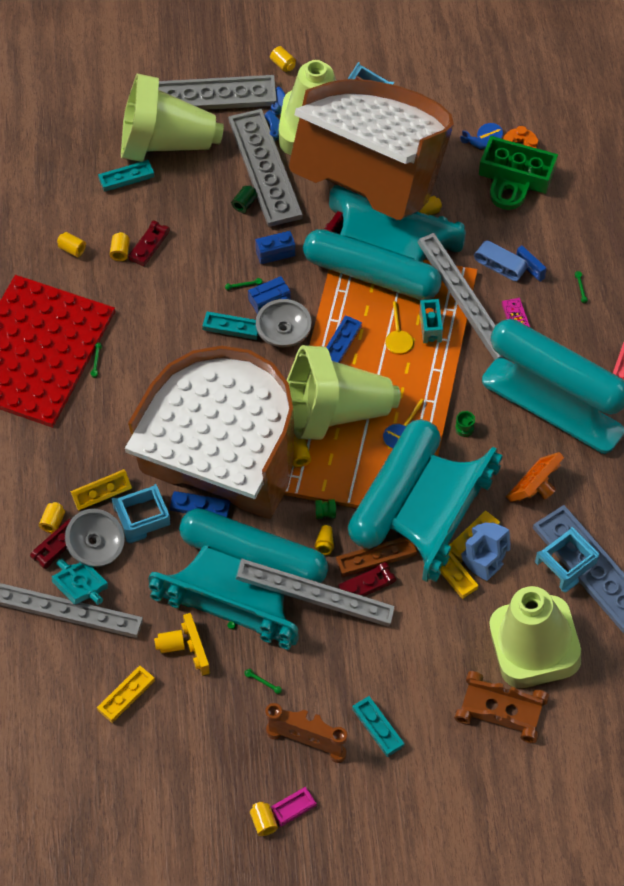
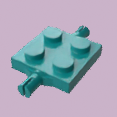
[52,559,108,605]

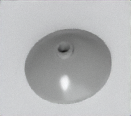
[256,299,311,347]
[65,509,124,567]

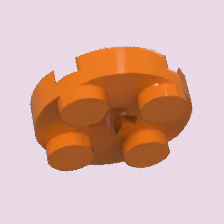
[503,126,538,148]

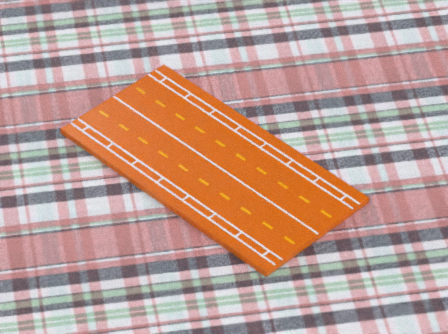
[284,260,477,508]

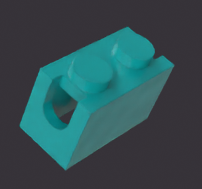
[419,299,443,343]

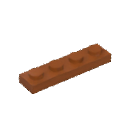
[336,537,417,577]

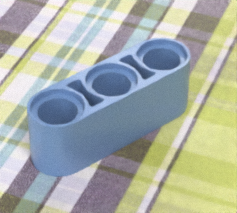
[474,241,528,281]

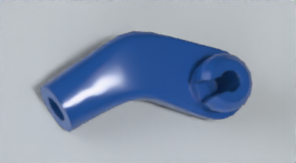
[271,87,286,115]
[264,110,280,141]

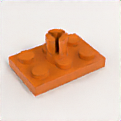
[505,452,564,502]

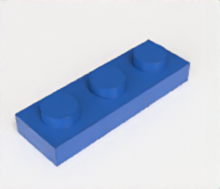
[326,315,362,363]
[169,491,231,518]

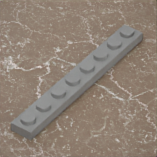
[417,233,504,360]
[235,559,395,627]
[0,583,143,638]

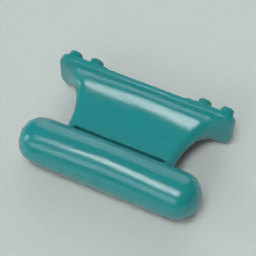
[303,185,466,300]
[482,319,624,454]
[347,419,503,582]
[148,508,328,650]

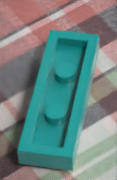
[98,160,154,192]
[202,311,258,340]
[352,696,405,757]

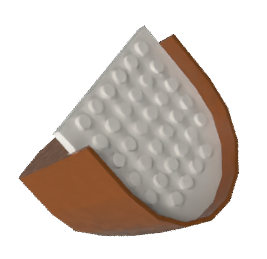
[289,79,454,220]
[125,346,294,519]

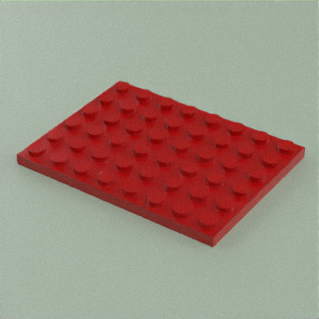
[0,275,115,428]

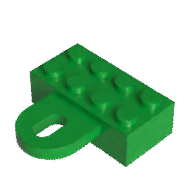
[479,136,558,210]

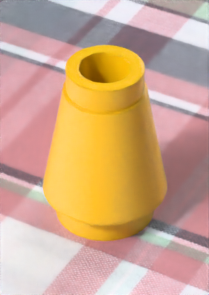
[314,525,334,555]

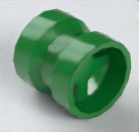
[455,411,475,437]
[315,499,336,519]

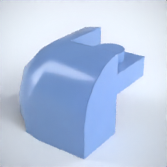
[461,523,511,581]

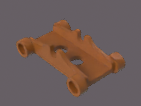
[454,671,549,743]
[265,703,347,763]

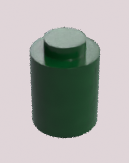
[231,185,257,213]

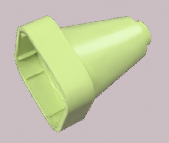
[279,60,336,155]
[121,74,224,162]
[287,345,401,440]
[490,586,581,688]

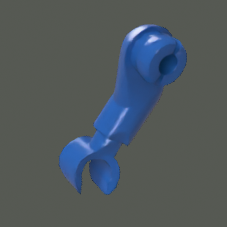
[460,130,498,149]

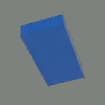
[516,245,547,282]

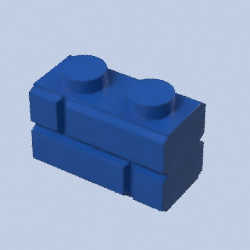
[255,231,295,264]
[248,276,291,314]

